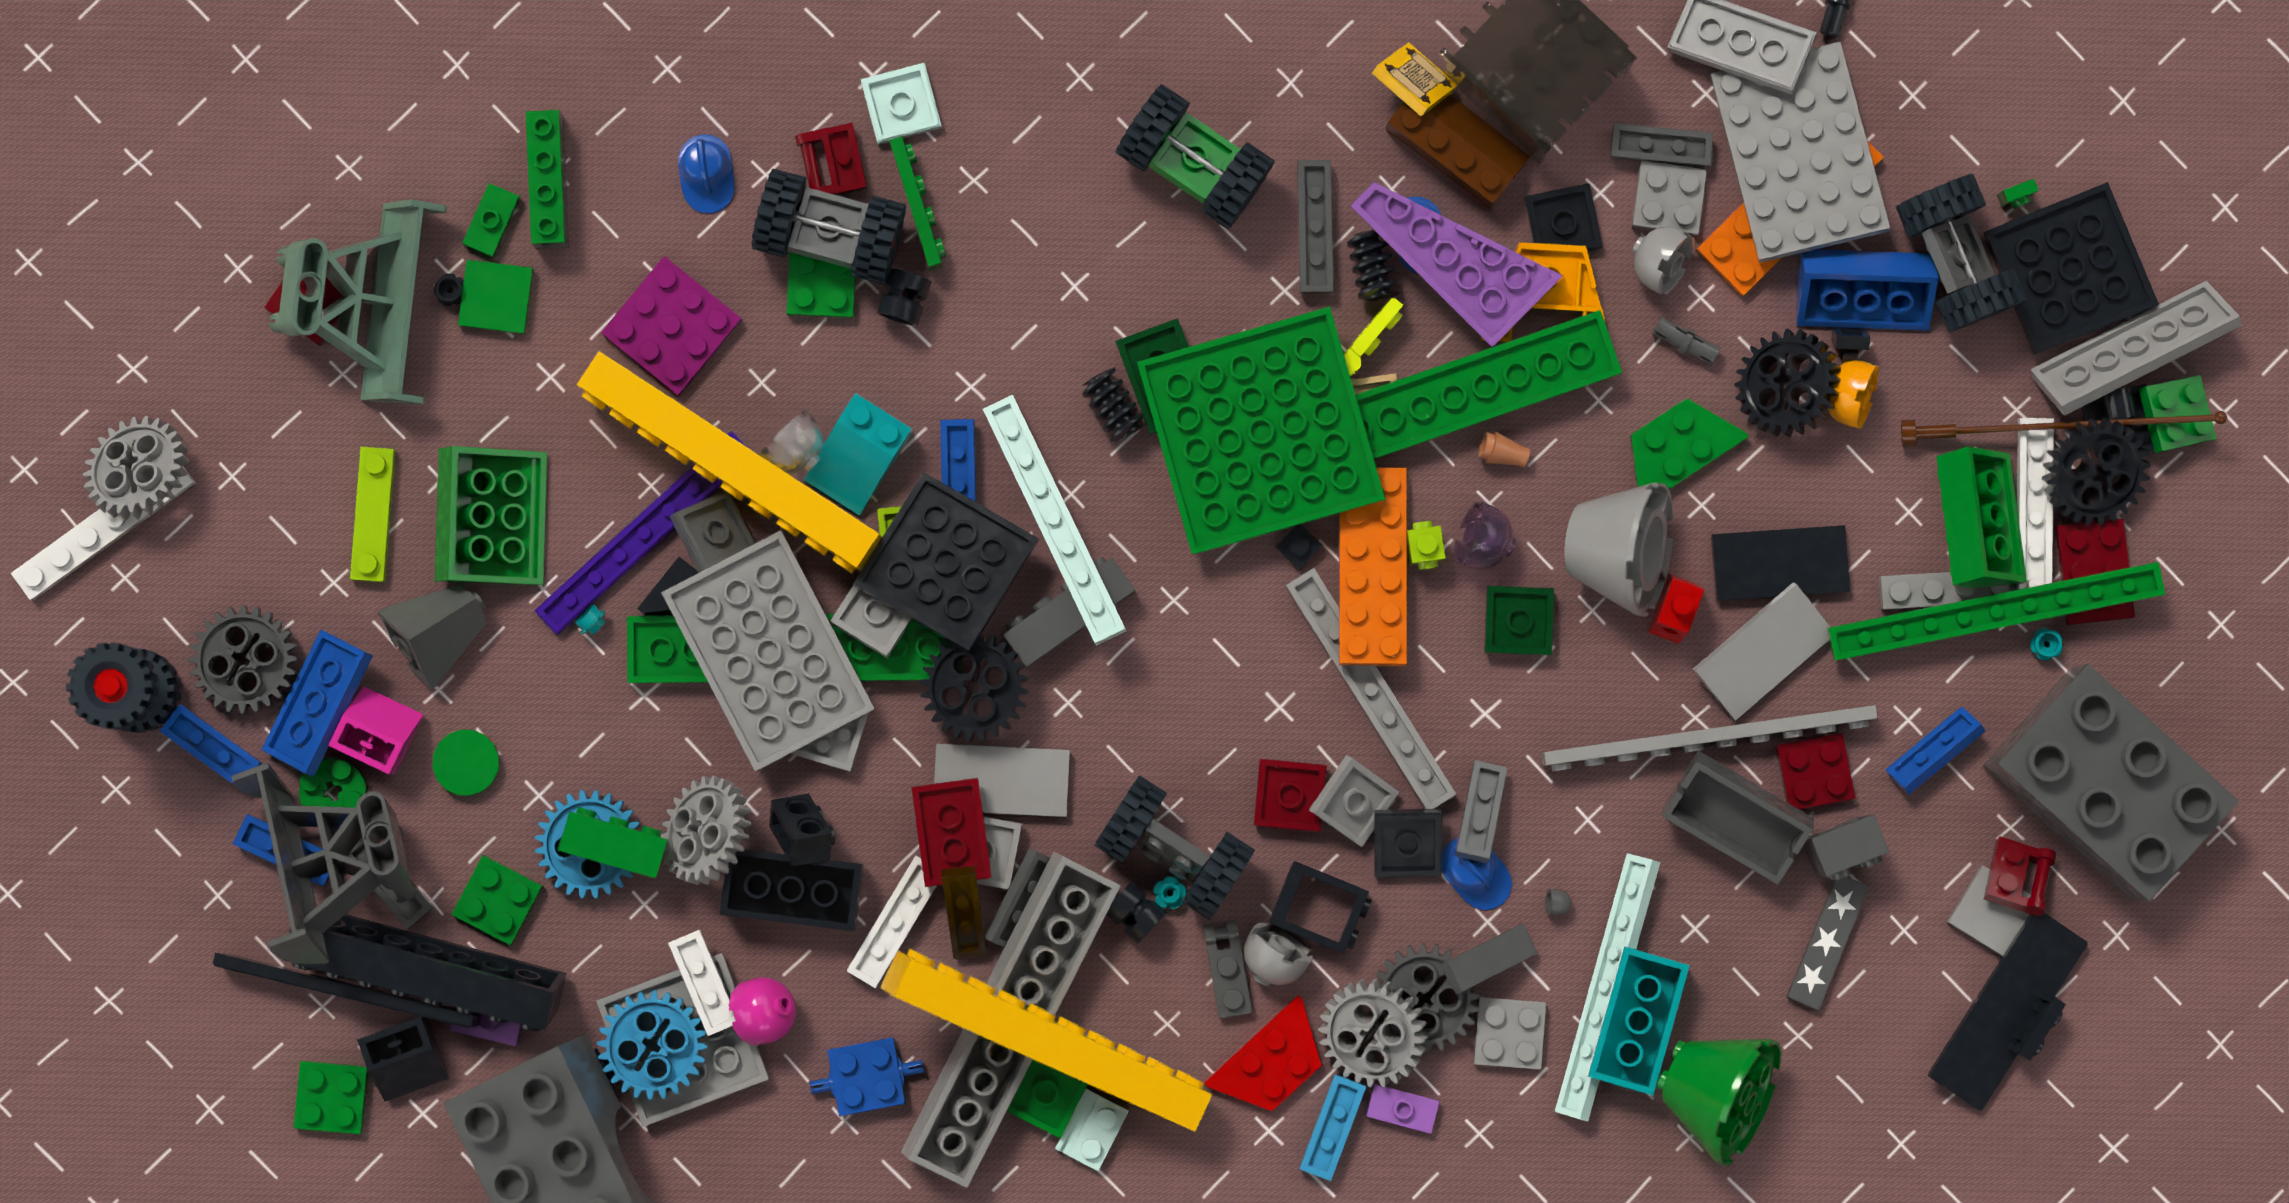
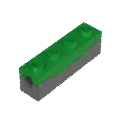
[525,110,569,249]

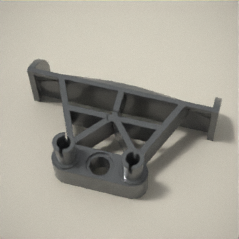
[231,763,417,964]

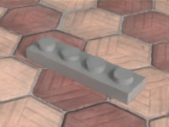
[1879,572,2015,610]

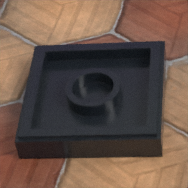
[1524,183,1603,252]
[1374,809,1442,877]

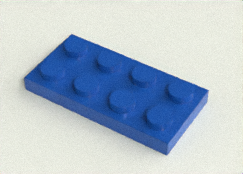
[261,629,373,777]

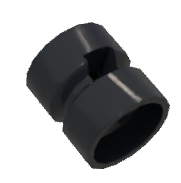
[877,268,932,327]
[1106,881,1166,944]

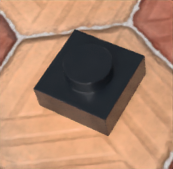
[1275,524,1323,570]

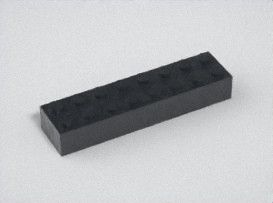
[283,914,567,1031]

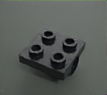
[2081,383,2154,465]

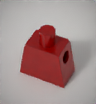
[1648,573,1704,644]

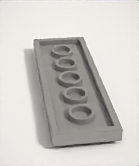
[2030,280,2242,416]

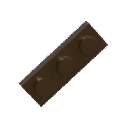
[941,866,987,959]

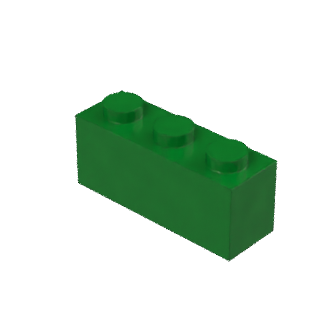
[558,807,667,878]

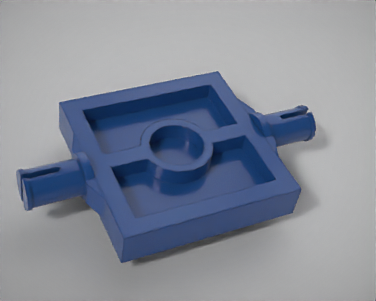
[809,1037,924,1117]

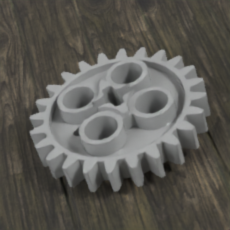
[83,416,189,520]
[661,776,751,885]
[1318,978,1428,1087]

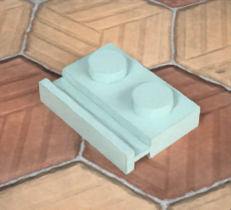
[1055,1089,1129,1171]

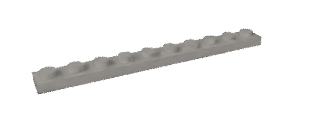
[1541,705,1877,771]

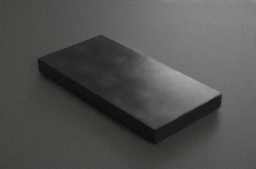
[1711,525,1850,601]

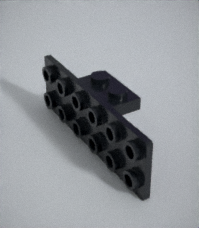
[1928,913,2088,1111]

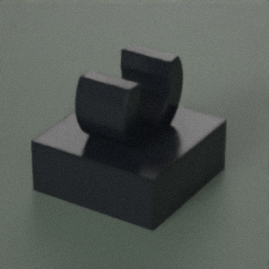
[1831,328,1870,363]

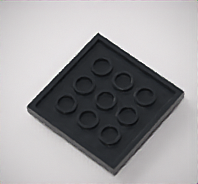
[1983,182,2159,355]
[854,472,1039,653]

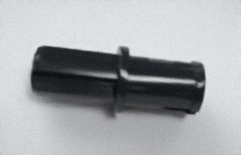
[1820,0,1851,38]

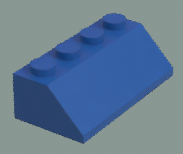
[1796,249,1939,330]

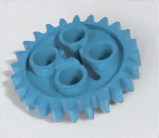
[535,790,641,898]
[597,990,708,1100]

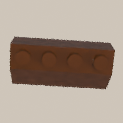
[1385,95,1531,209]

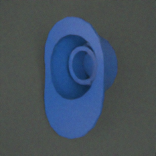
[678,134,734,213]
[1442,838,1512,910]

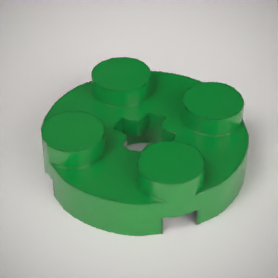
[299,758,368,808]

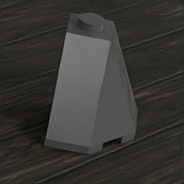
[378,584,487,690]

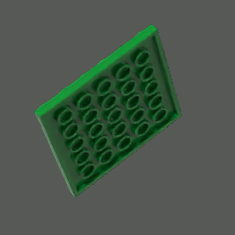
[1137,306,1385,555]

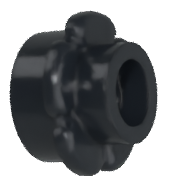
[434,273,464,306]

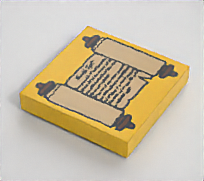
[1372,42,1458,117]

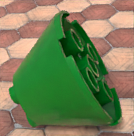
[1657,1039,1782,1167]

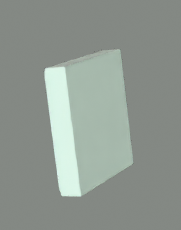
[860,62,942,145]

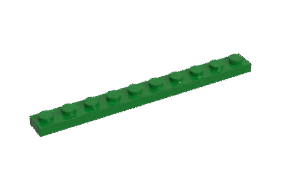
[1827,562,2165,661]

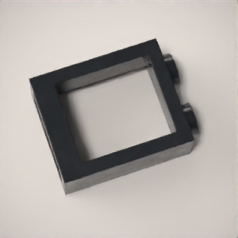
[1268,861,1372,953]

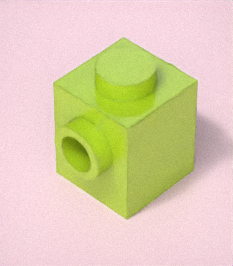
[1406,521,1446,570]

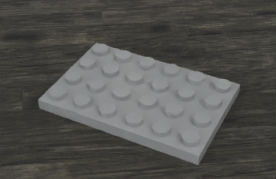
[1710,42,1890,263]
[661,531,874,771]

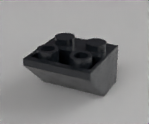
[357,1016,449,1102]

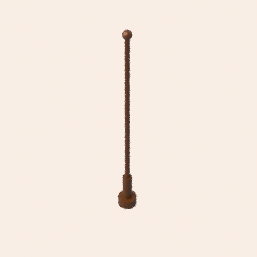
[1901,411,2227,447]

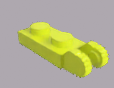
[1344,298,1403,376]

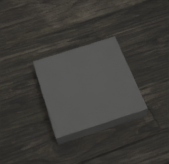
[670,491,756,573]

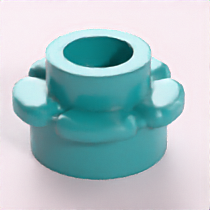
[575,604,606,635]
[2030,628,2063,661]
[1154,876,1187,909]

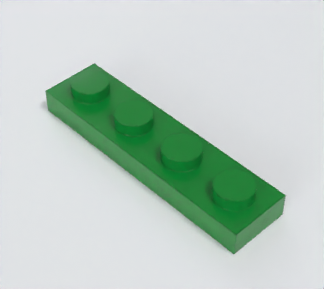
[889,136,946,271]

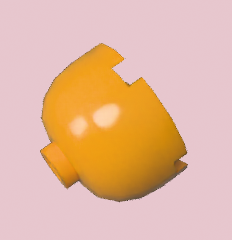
[1827,360,1879,428]

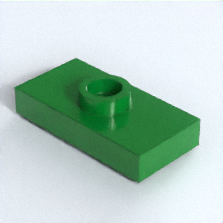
[462,183,521,258]

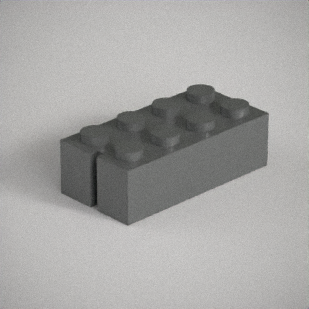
[1662,751,1814,884]

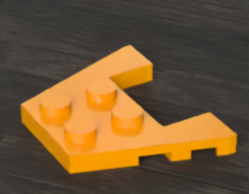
[1481,242,1606,342]

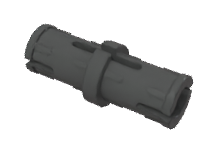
[1652,316,1721,366]

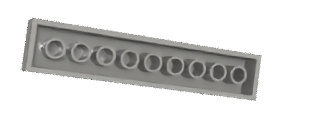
[901,851,1121,1188]

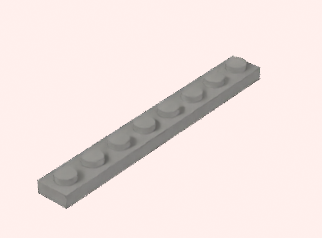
[1285,568,1456,809]

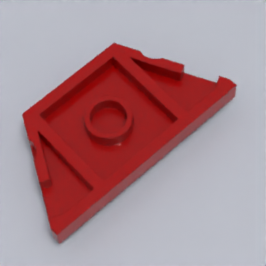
[1204,995,1321,1111]

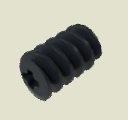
[1347,229,1400,301]
[1082,367,1146,444]

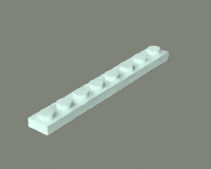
[983,395,1126,646]
[1555,853,1660,1121]

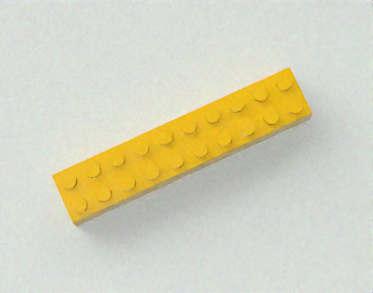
[577,351,882,574]
[880,949,1212,1131]

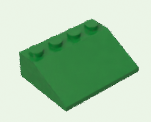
[434,446,547,585]

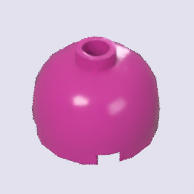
[729,977,796,1046]

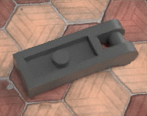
[1203,920,1252,1018]

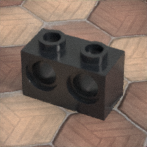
[769,793,835,866]

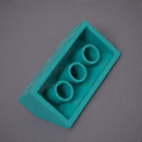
[1588,946,1690,1095]

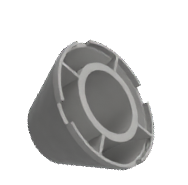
[1564,482,1674,617]

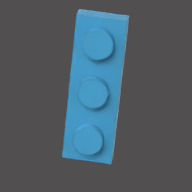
[1299,1074,1366,1181]

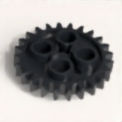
[1734,329,1841,437]
[2042,418,2151,526]
[920,634,1030,742]

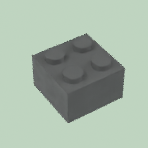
[1804,814,1889,881]

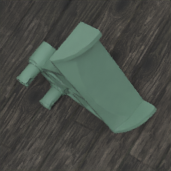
[269,199,447,404]

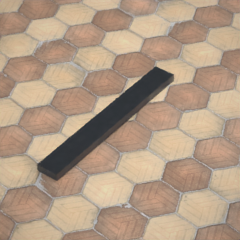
[213,953,481,1028]

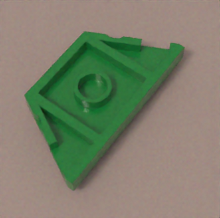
[1630,398,1749,489]

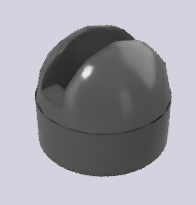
[1545,889,1572,916]

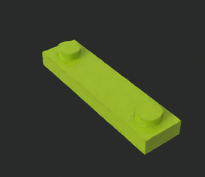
[350,447,396,582]

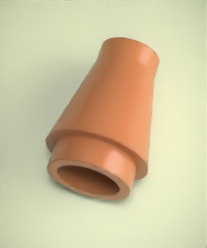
[1478,431,1530,467]

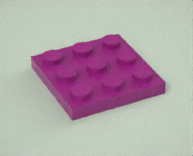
[601,256,742,396]

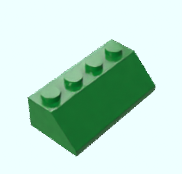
[1936,446,2027,588]

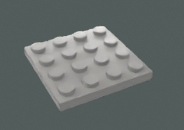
[596,953,770,1127]

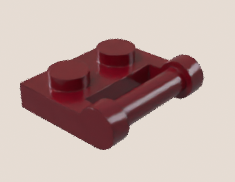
[795,122,867,195]
[1983,836,2056,916]

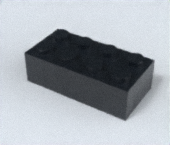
[720,849,864,931]

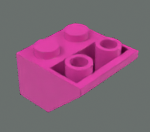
[328,686,424,775]

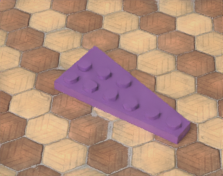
[1350,182,1563,347]

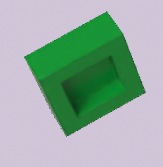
[1997,179,2039,209]

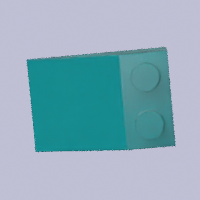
[804,393,914,516]

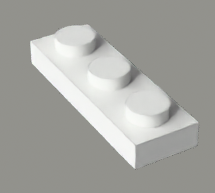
[668,930,735,1036]

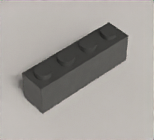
[1003,557,1136,668]

